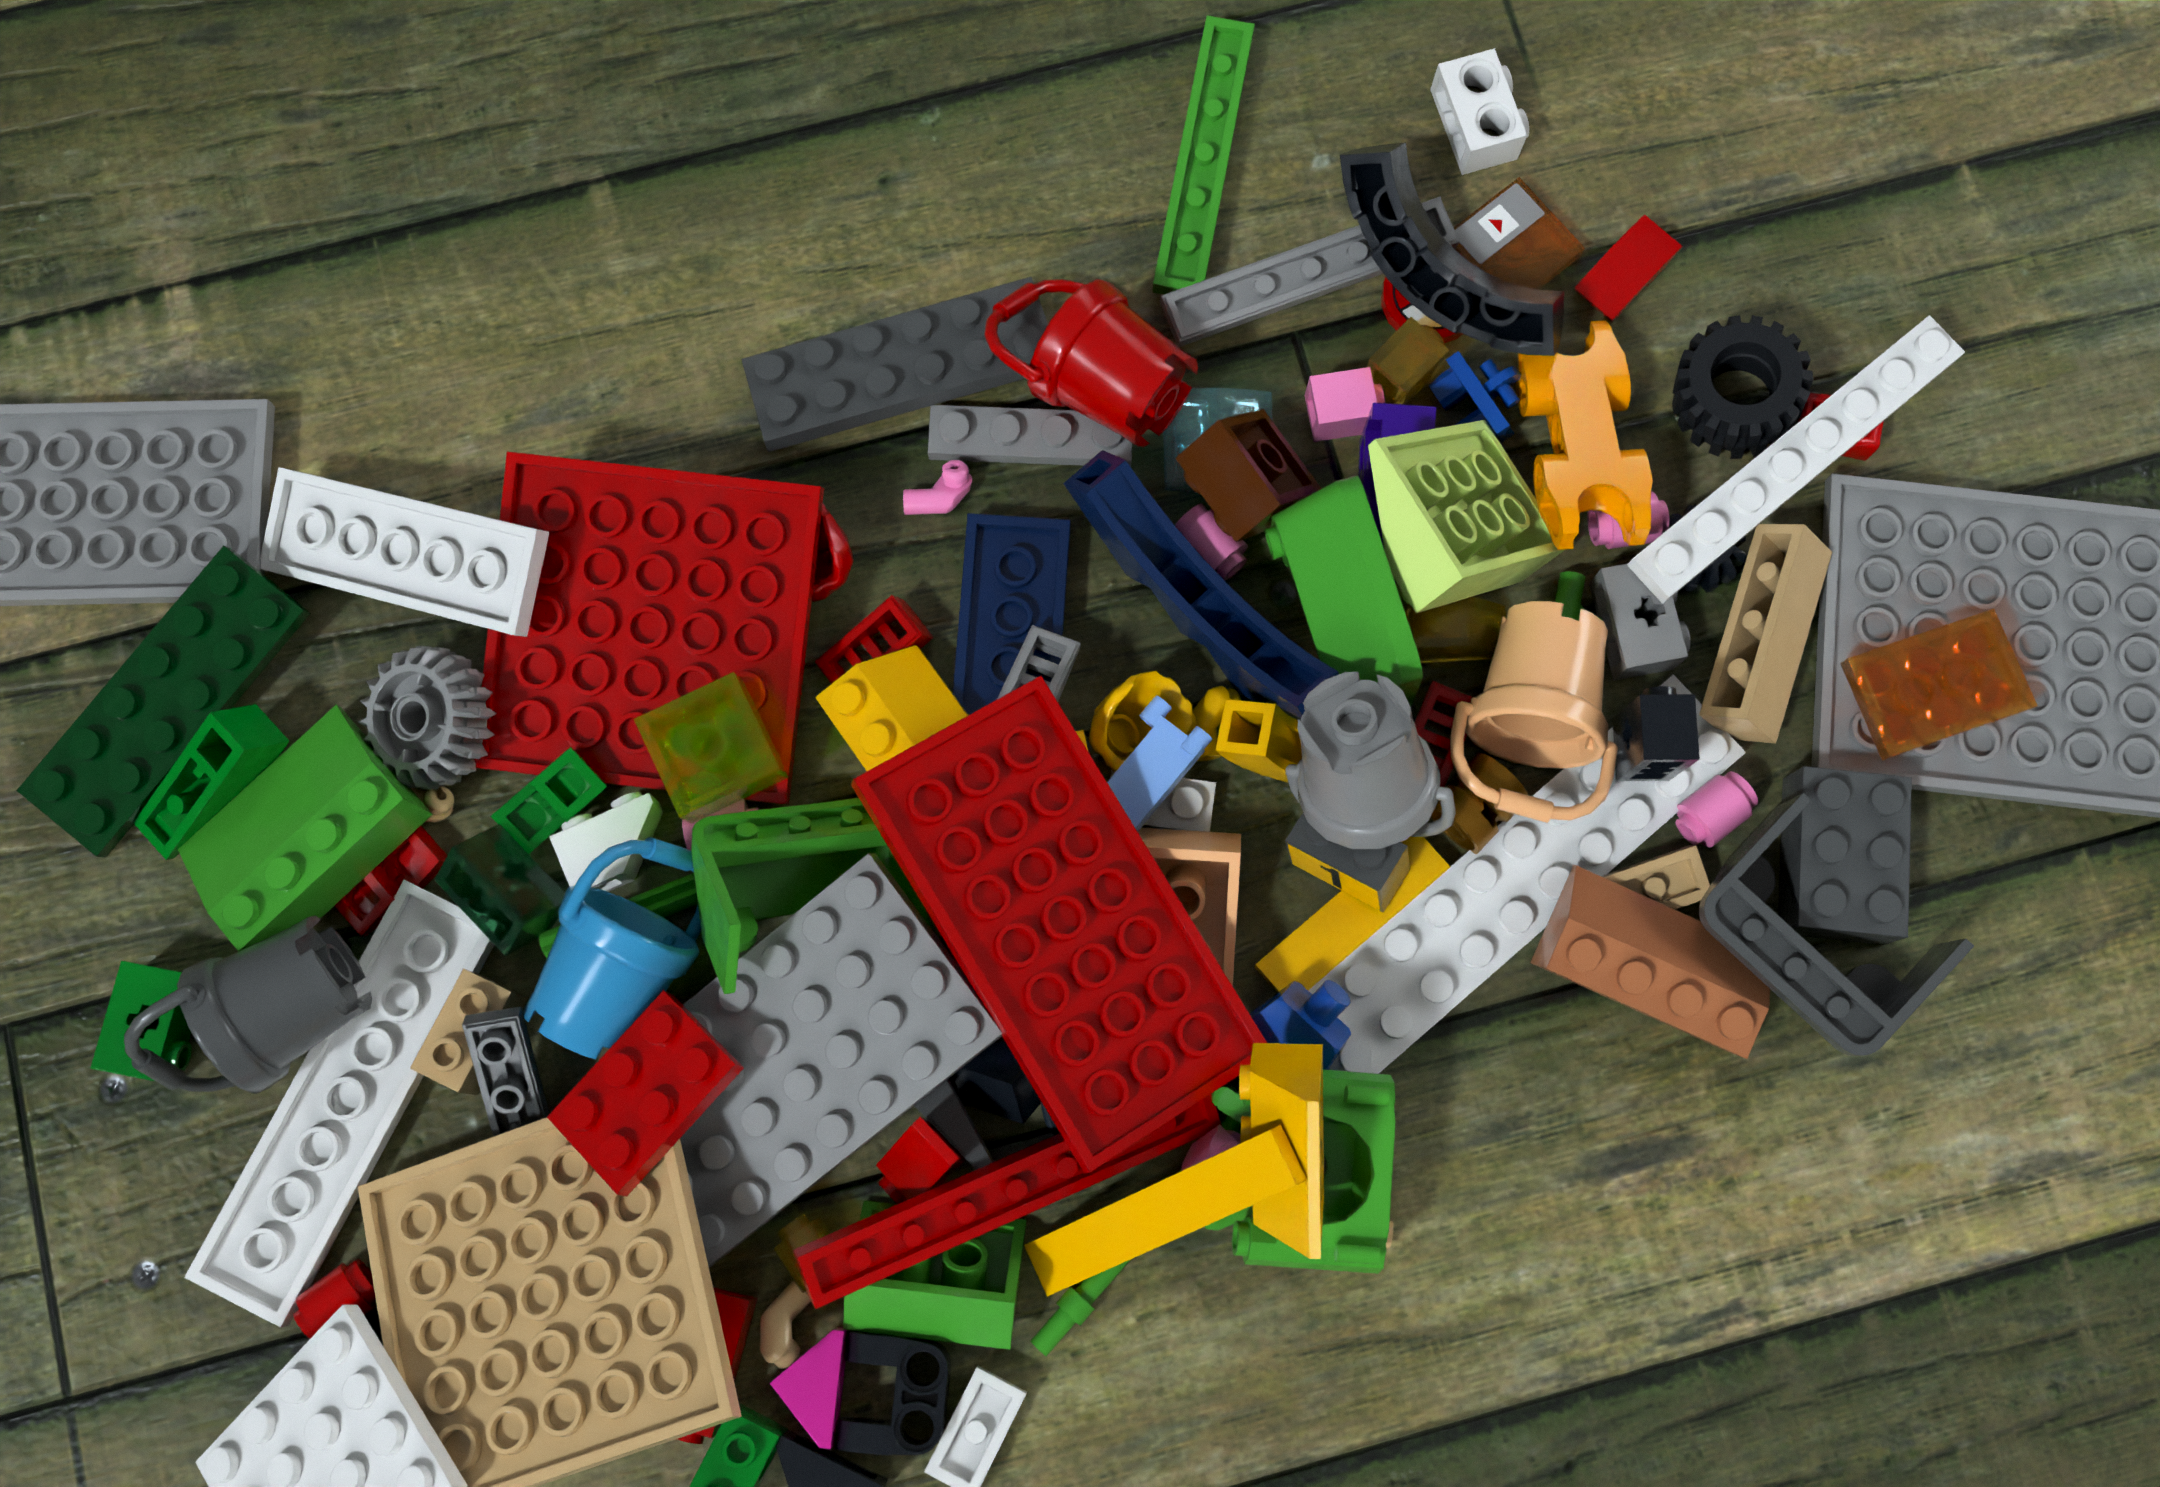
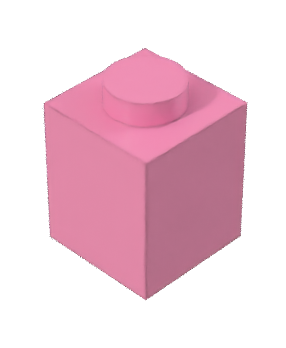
[1304,367,1385,442]

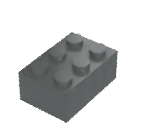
[1778,766,1912,945]

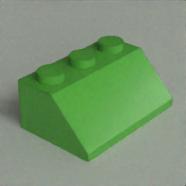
[843,1200,1026,1350]

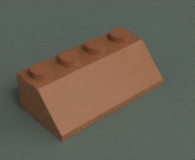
[1530,865,1770,1059]

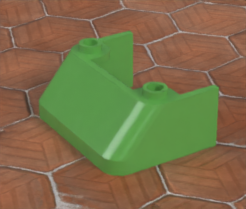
[1264,475,1423,707]
[691,798,942,994]

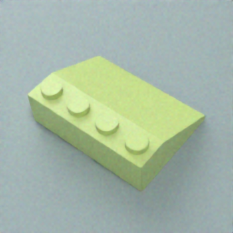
[1368,420,1566,613]

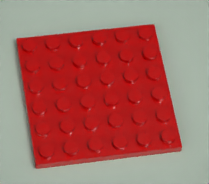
[474,451,824,804]

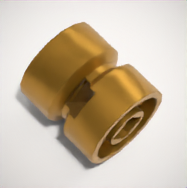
[1431,753,1528,854]

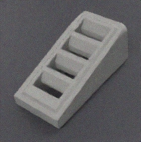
[997,625,1081,702]

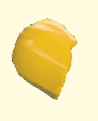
[1088,671,1197,772]

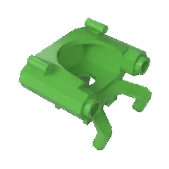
[1205,1070,1396,1274]

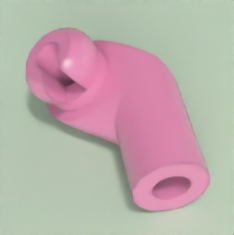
[903,460,972,515]

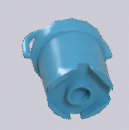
[523,837,701,1060]

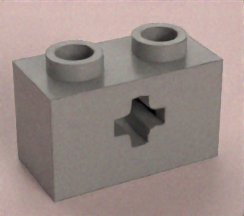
[1589,563,1691,681]

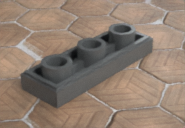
[462,1007,550,1137]

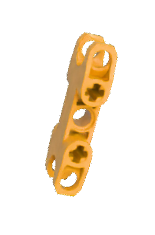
[1515,320,1653,550]

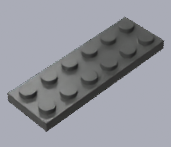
[741,277,1048,452]

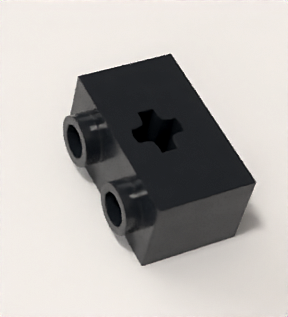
[1612,686,1700,781]

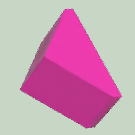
[770,1327,848,1449]

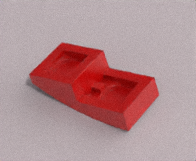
[1574,214,1683,323]
[334,826,451,937]

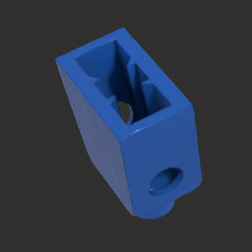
[1249,980,1351,1070]

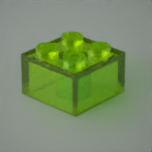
[634,672,789,824]

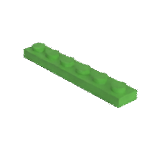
[1152,15,1255,295]

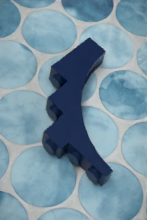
[1063,450,1339,719]

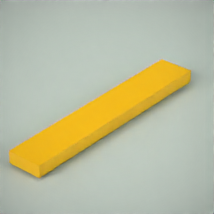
[1024,1125,1307,1296]

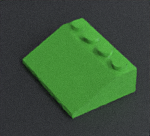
[178,705,433,952]

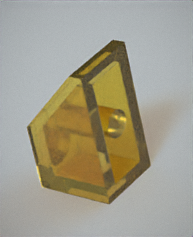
[1404,597,1506,663]

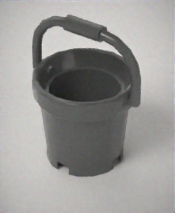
[124,916,372,1094]

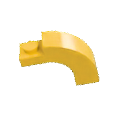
[1215,699,1302,783]

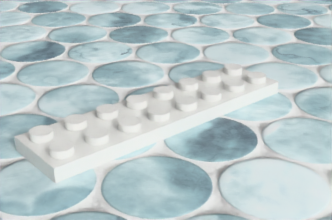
[184,880,503,1327]

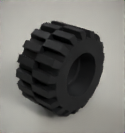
[1672,315,1813,459]

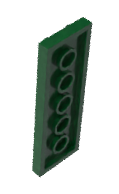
[16,545,311,857]

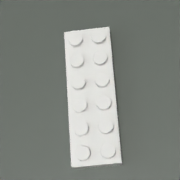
[260,467,549,637]

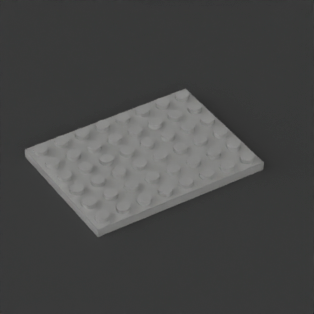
[1812,473,2160,818]

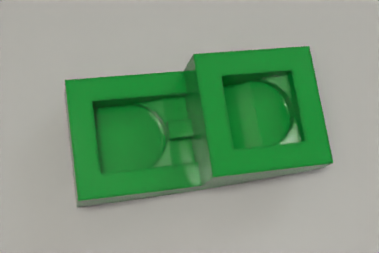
[490,747,607,855]

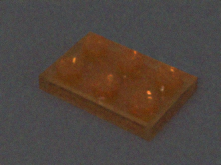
[1840,609,2038,761]

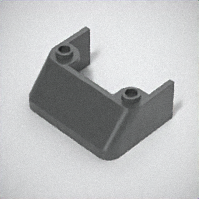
[1699,793,1974,1056]

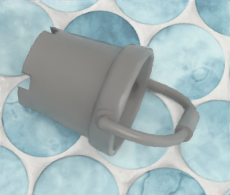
[1285,672,1456,849]

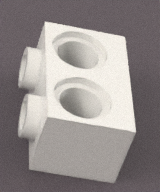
[1430,48,1529,175]

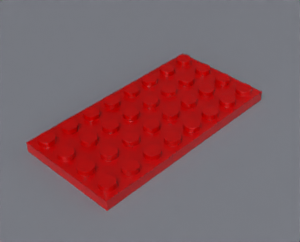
[851,676,1267,1174]

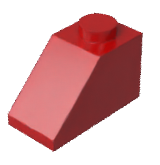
[876,1116,965,1204]

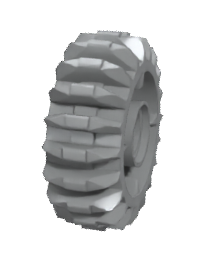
[358,646,497,789]

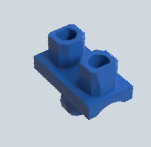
[1429,351,1522,442]

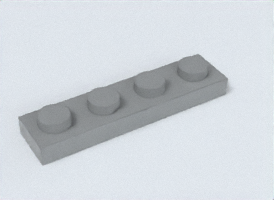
[928,405,1132,467]

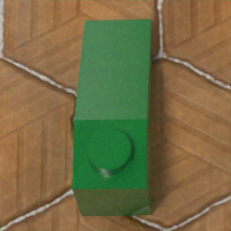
[133,704,289,860]

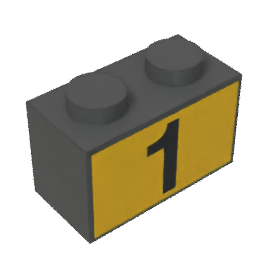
[1285,812,1410,913]

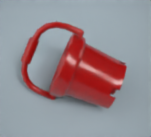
[984,279,1198,447]

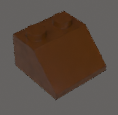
[1175,409,1322,542]

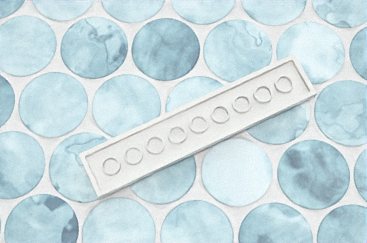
[1308,674,1746,1074]

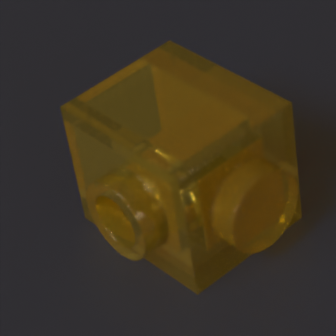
[1367,317,1449,405]

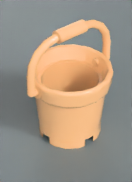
[1450,601,1618,823]

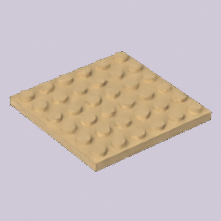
[358,1117,742,1487]

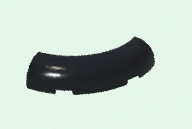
[1340,142,1564,356]

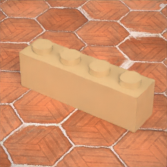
[1699,524,1832,744]

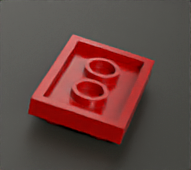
[547,990,744,1197]

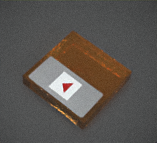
[1454,177,1585,289]

